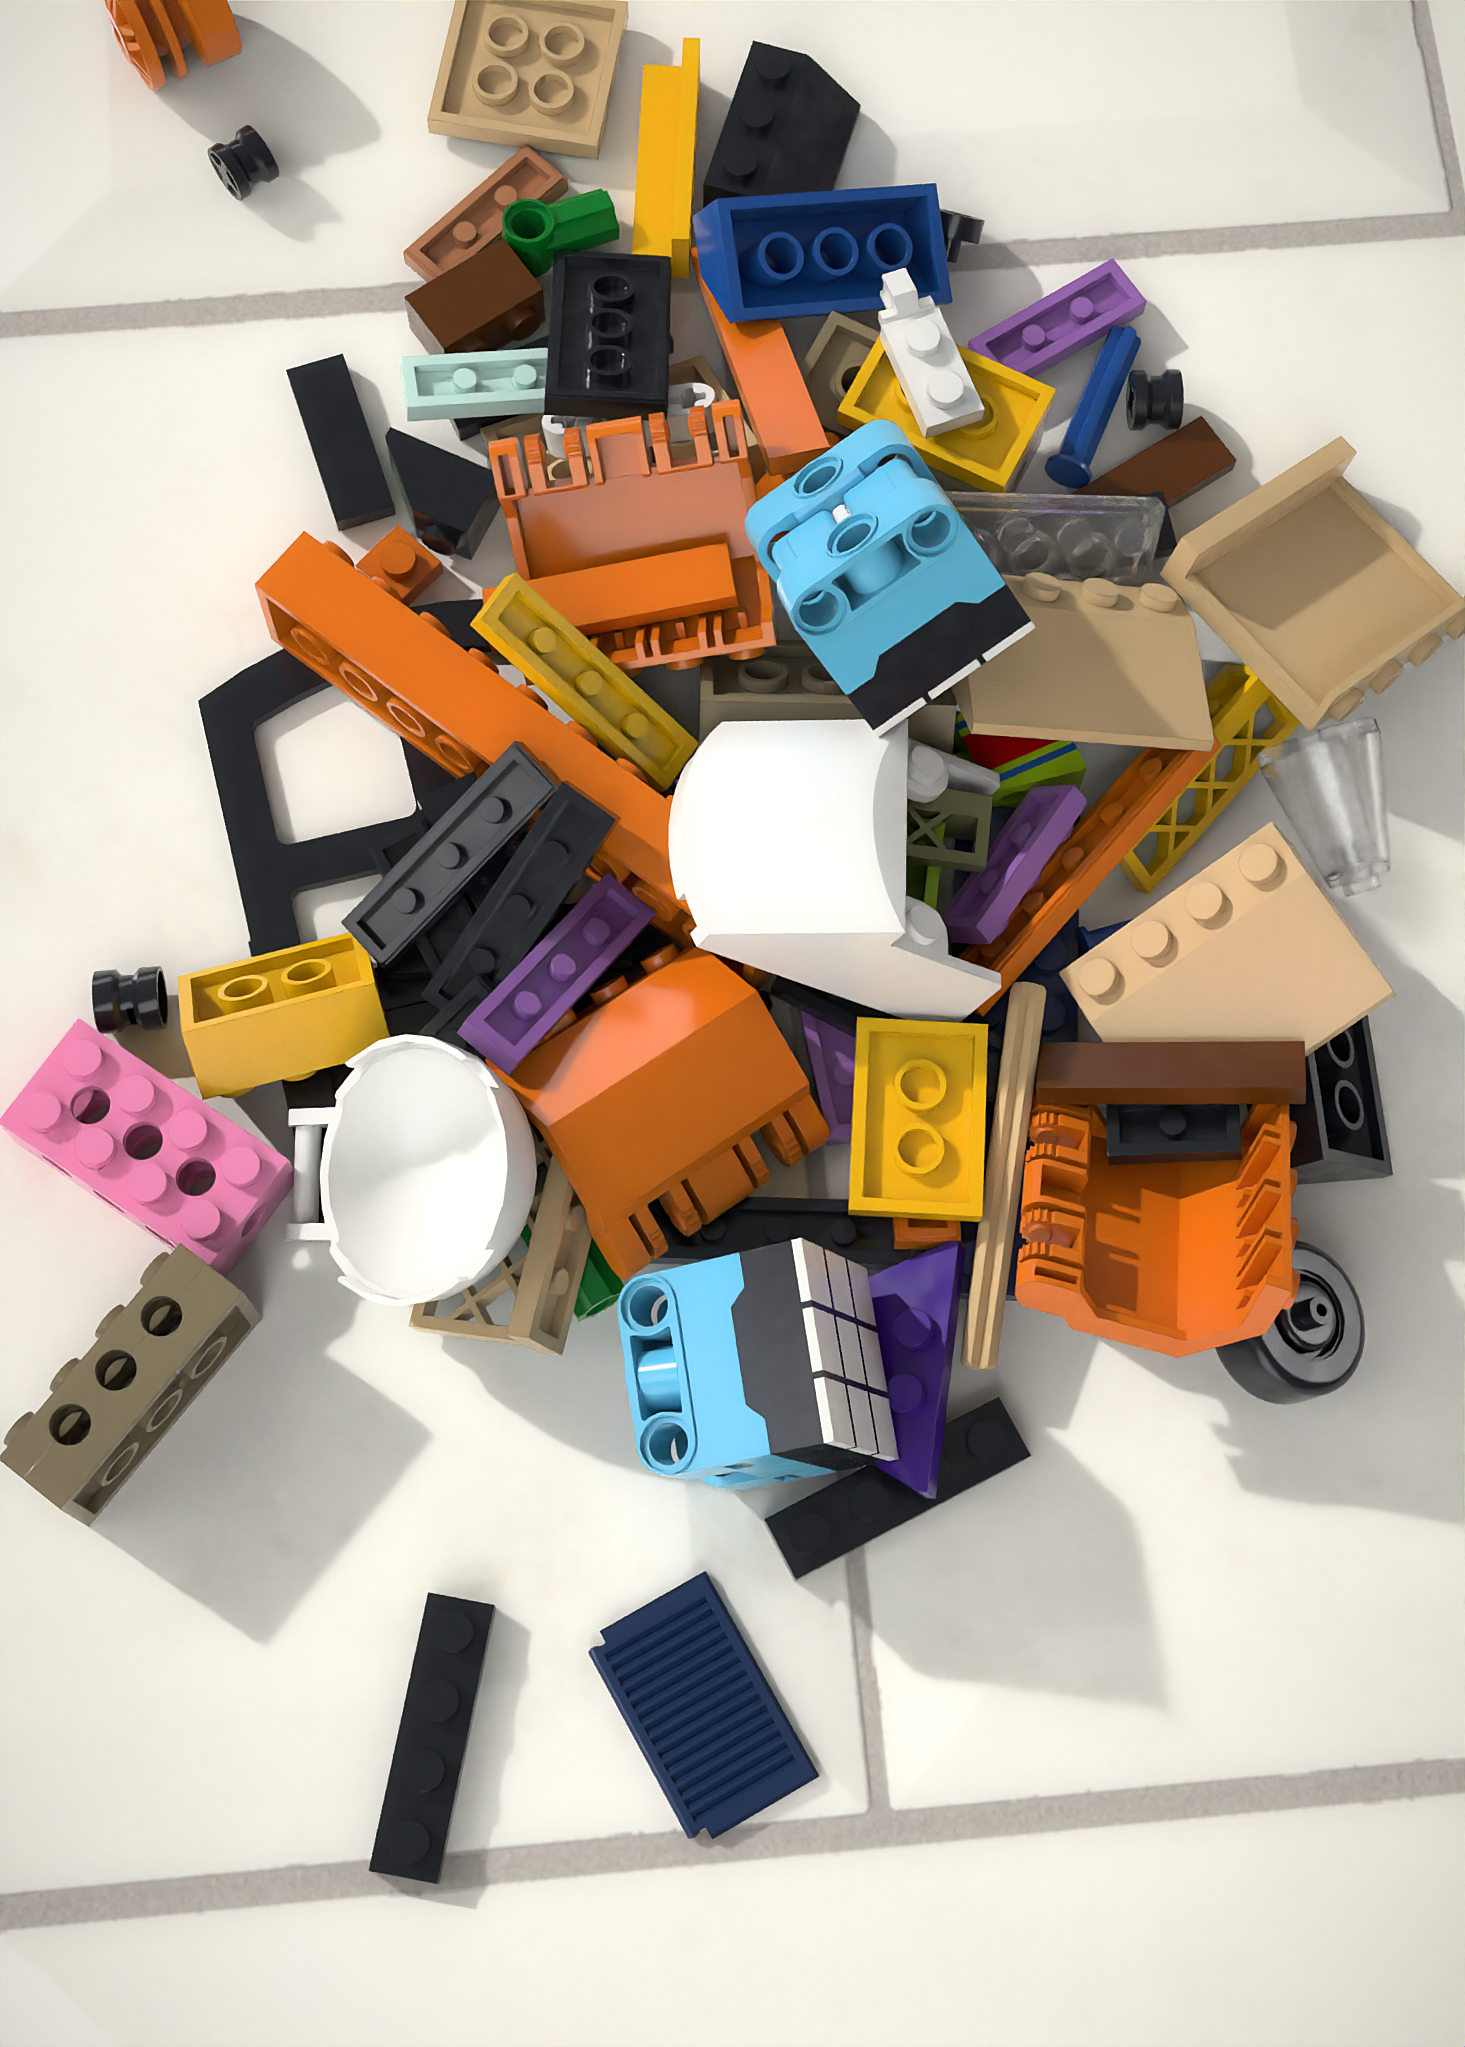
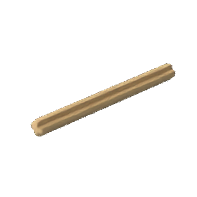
[960,982,1047,1371]

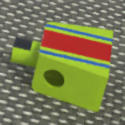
[952,713,1087,808]

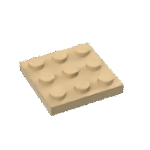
[427,0,629,160]

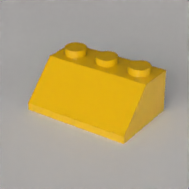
[177,932,391,1100]

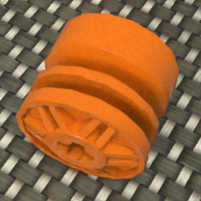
[105,0,242,91]

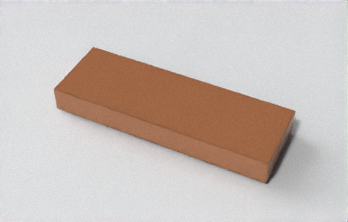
[403,144,568,283]

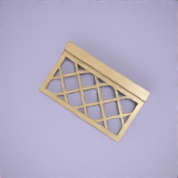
[408,1120,592,1356]

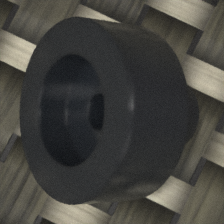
[940,209,985,263]

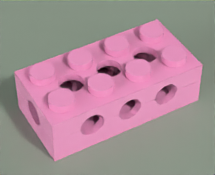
[0,1018,294,1278]

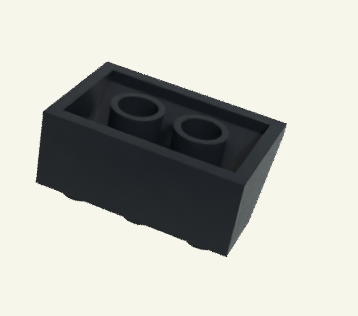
[703,40,861,208]
[1246,1015,1393,1185]

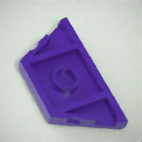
[868,1241,966,1499]

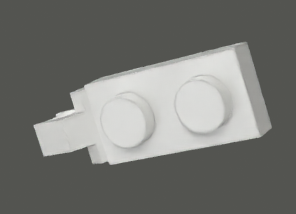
[878,268,985,439]

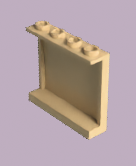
[1160,436,1465,732]

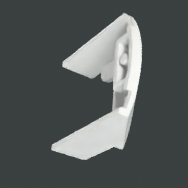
[668,719,1001,1023]

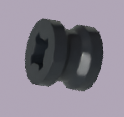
[207,125,280,201]
[1126,369,1184,431]

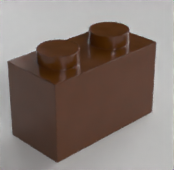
[404,238,546,355]

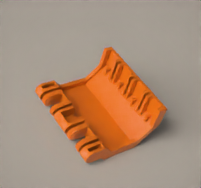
[489,399,777,686]
[485,943,831,1280]
[1015,1089,1300,1358]

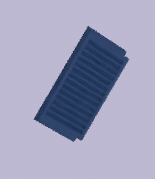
[588,1571,819,1839]

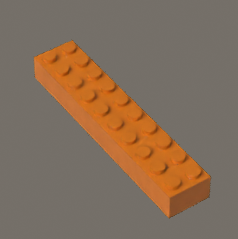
[254,531,773,991]

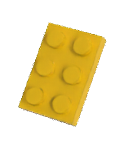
[836,335,1056,499]
[848,1017,988,1222]

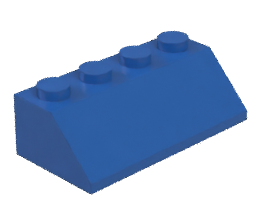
[692,183,953,324]

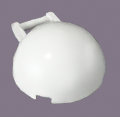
[284,1034,537,1307]

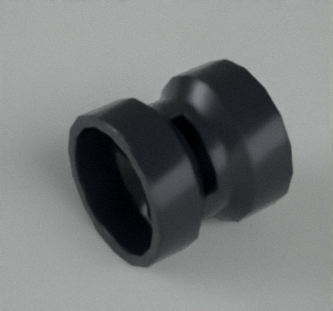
[92,966,168,1034]

